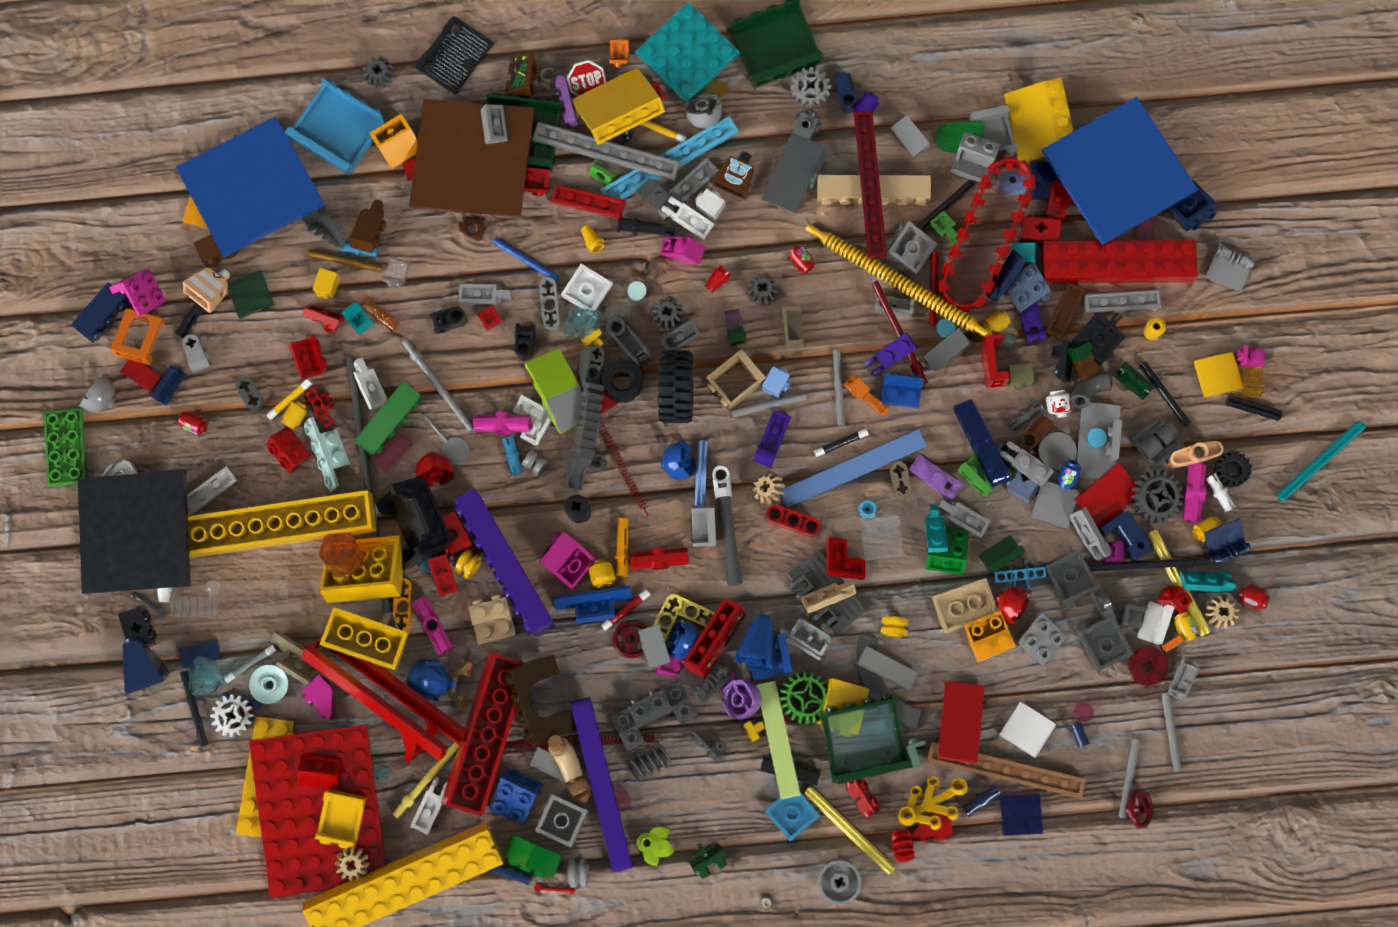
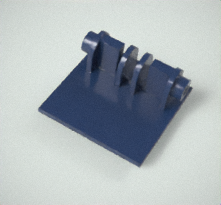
[1204,518,1251,565]

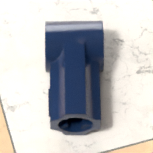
[835,72,857,113]

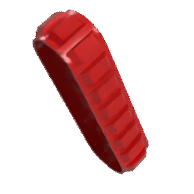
[938,156,1035,314]

